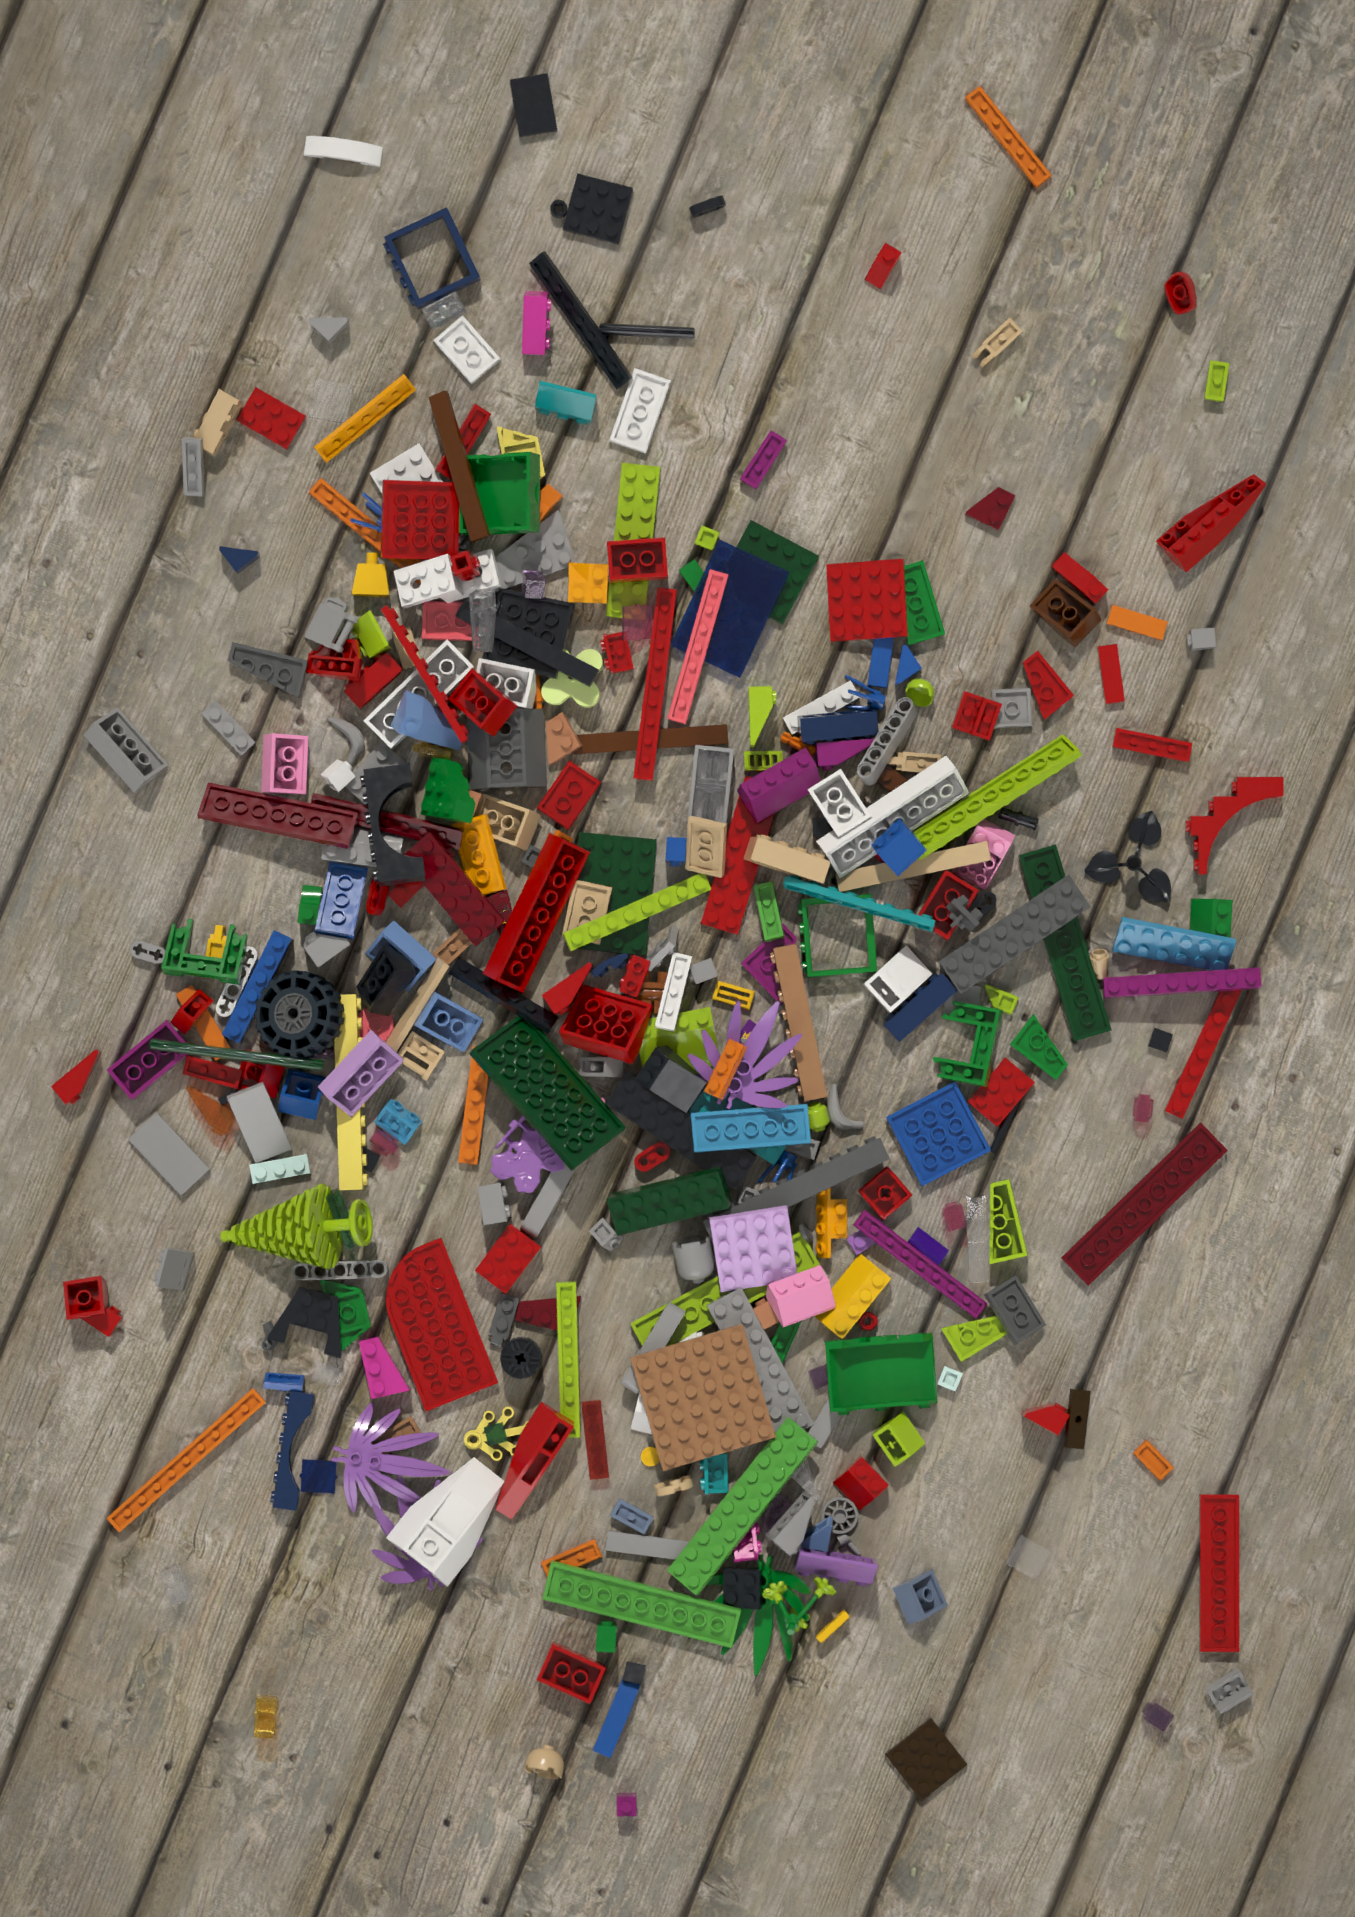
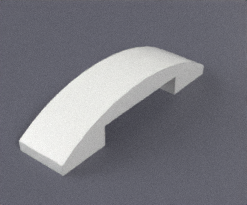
[304,136,383,167]

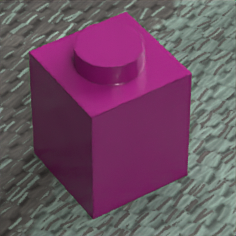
[617,1793,637,1817]

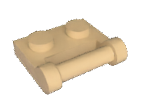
[398,1031,445,1081]

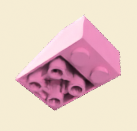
[951,819,1015,890]

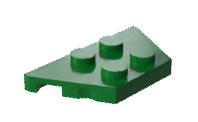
[320,1280,371,1351]

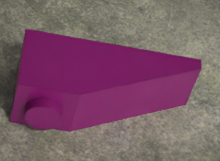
[816,739,874,771]

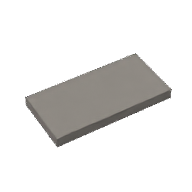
[227,1082,292,1163]
[128,1112,210,1196]

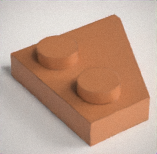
[546,712,582,765]

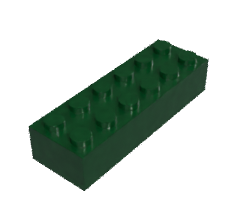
[607,1166,732,1236]

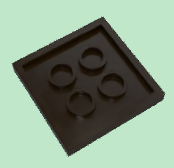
[885,1717,968,1801]

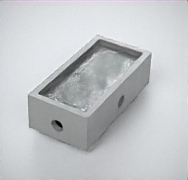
[687,745,734,824]

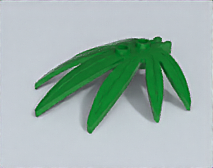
[707,1554,811,1676]

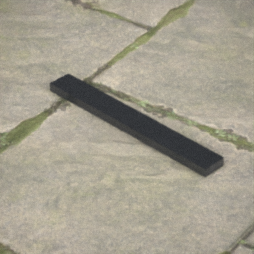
[529,251,633,389]
[455,599,599,687]

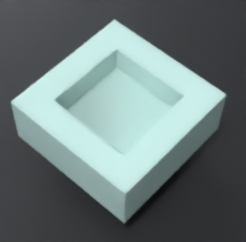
[937,1366,963,1391]

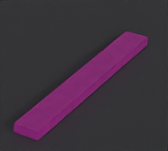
[853,1210,988,1319]

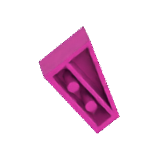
[359,1336,411,1399]

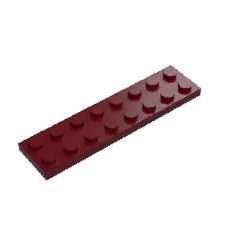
[197,782,359,849]

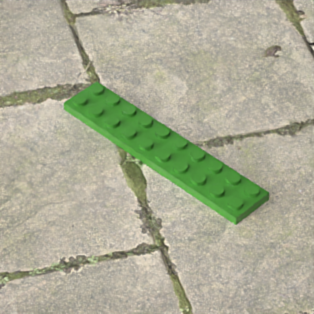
[667,1417,819,1596]
[542,1560,741,1648]

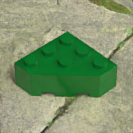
[420,757,476,823]

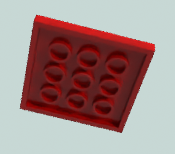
[381,480,460,560]
[826,559,908,642]

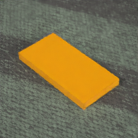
[451,814,507,896]

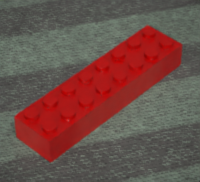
[483,833,590,993]

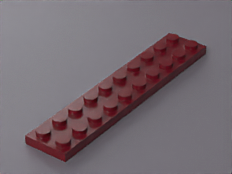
[1061,1122,1228,1286]

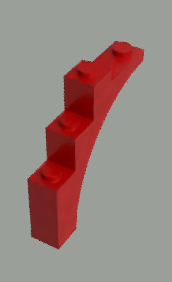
[1185,777,1284,875]

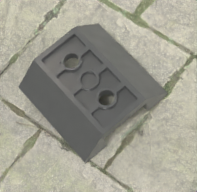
[466,708,547,790]

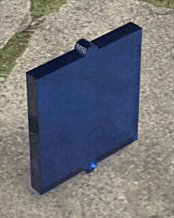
[299,1459,338,1494]

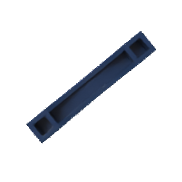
[270,1391,315,1511]

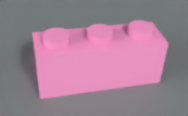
[261,733,308,794]
[766,1265,835,1327]

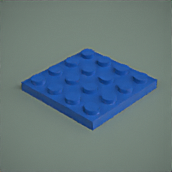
[886,1081,991,1186]

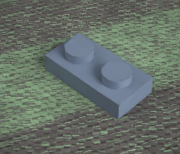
[610,1498,654,1534]

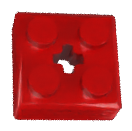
[858,1166,912,1220]

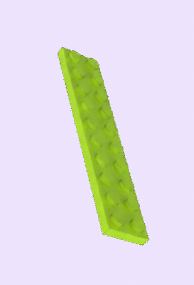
[913,734,1082,861]
[630,1231,820,1347]

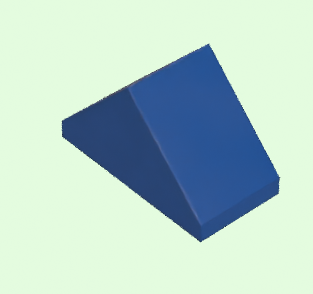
[895,645,922,685]

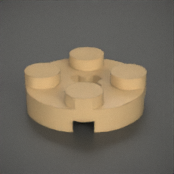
[653,1475,693,1496]

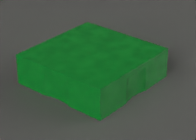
[459,452,540,536]

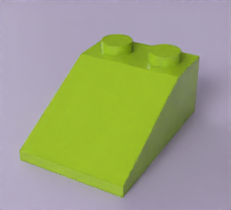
[748,686,776,748]

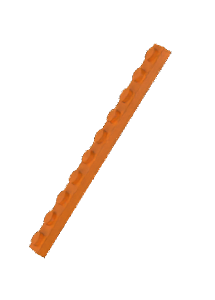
[106,1388,266,1533]

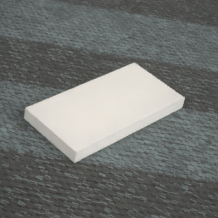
[609,368,671,454]

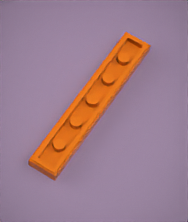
[964,86,1052,189]

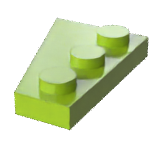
[941,1316,1007,1362]

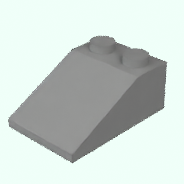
[765,1491,815,1556]

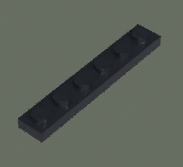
[448,957,558,1034]

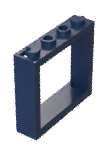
[383,207,481,310]

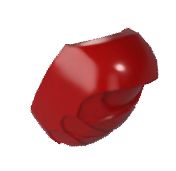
[1164,271,1197,314]

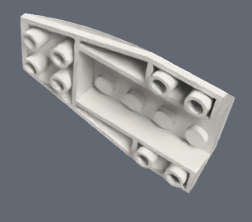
[386,1457,504,1587]

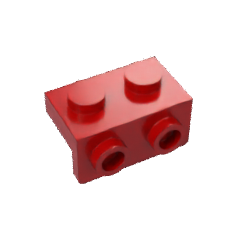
[600,631,634,674]
[619,955,651,998]

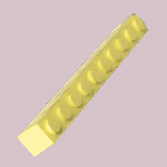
[334,994,368,1190]

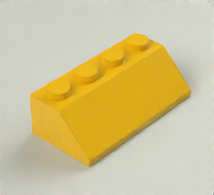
[814,1253,891,1339]

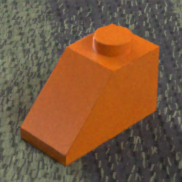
[539,484,563,524]

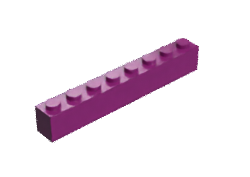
[1103,967,1262,999]

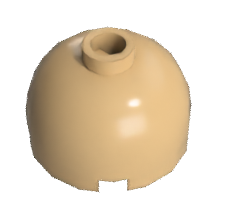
[524,1745,564,1779]

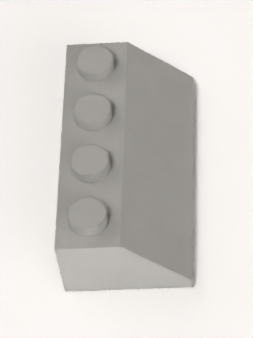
[84,707,168,793]
[321,826,405,868]

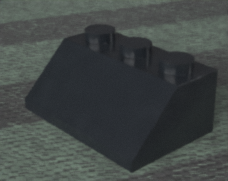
[356,944,416,1016]

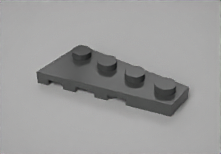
[228,642,308,698]

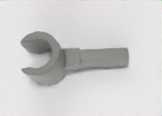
[837,1533,861,1556]

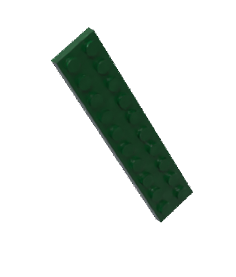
[1018,844,1112,1042]

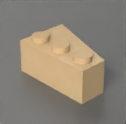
[192,389,243,457]

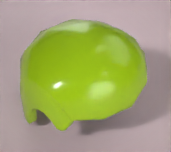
[905,678,935,707]

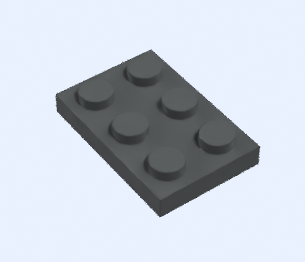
[984,1275,1046,1345]

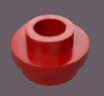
[858,1312,878,1331]

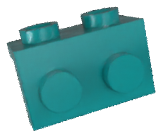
[700,1453,728,1494]

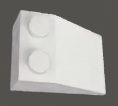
[808,769,871,838]

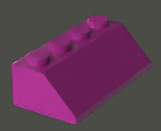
[737,748,821,823]

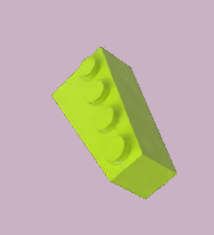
[989,1178,1028,1264]

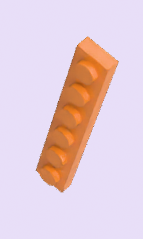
[458,1046,489,1165]

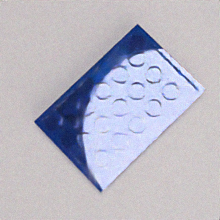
[670,539,790,678]

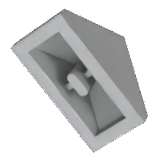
[309,317,349,344]

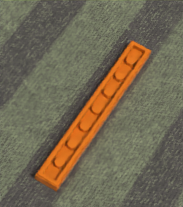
[308,478,422,585]

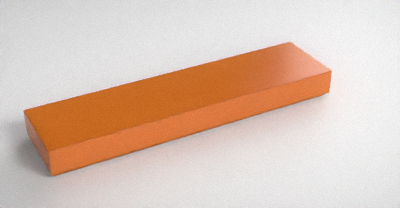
[176,984,232,1061]

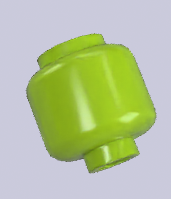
[807,1102,830,1132]

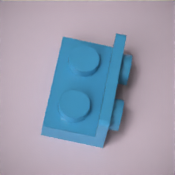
[374,1099,422,1145]

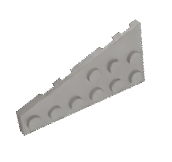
[466,510,576,602]

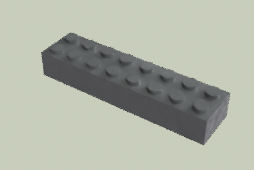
[939,875,1091,994]

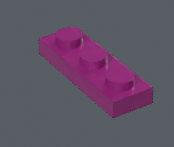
[740,430,787,490]

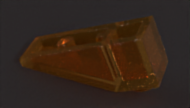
[186,1085,236,1136]

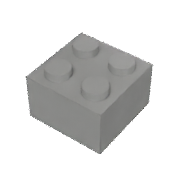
[477,1182,511,1225]

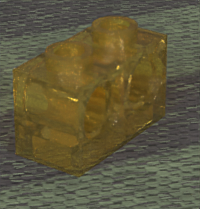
[254,1695,278,1739]

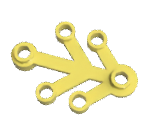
[464,1406,529,1461]

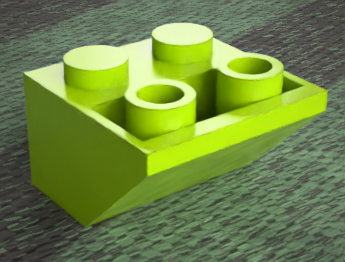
[871,1411,926,1467]

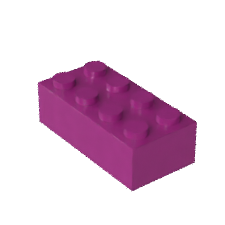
[107,1020,189,1100]

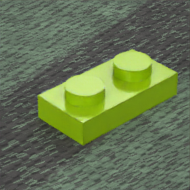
[1204,360,1229,402]

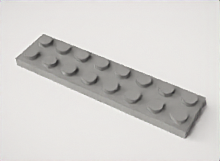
[706,1287,814,1433]

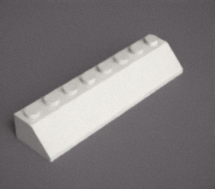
[816,756,969,878]

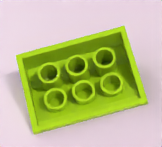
[639,1007,719,1070]

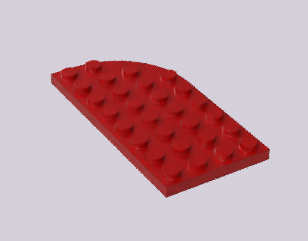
[386,1237,499,1411]

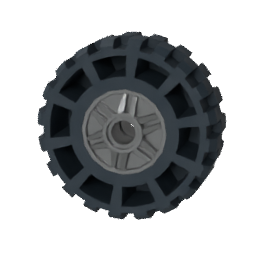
[254,970,344,1059]

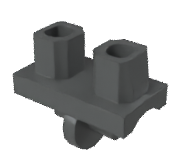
[945,895,983,932]

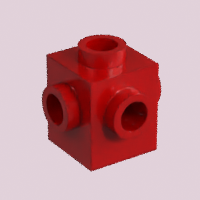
[450,550,481,581]

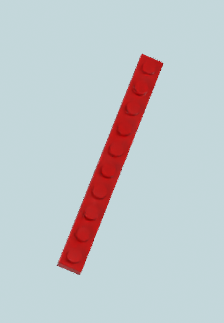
[633,587,677,781]

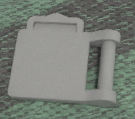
[304,597,359,653]

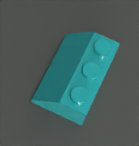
[535,381,597,425]

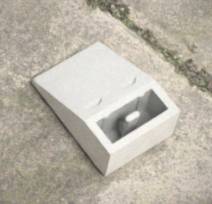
[863,945,932,1013]

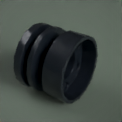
[500,1336,542,1379]

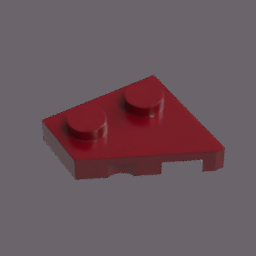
[965,487,1016,531]

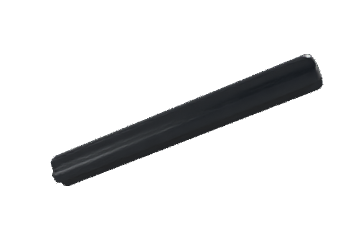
[599,323,695,339]

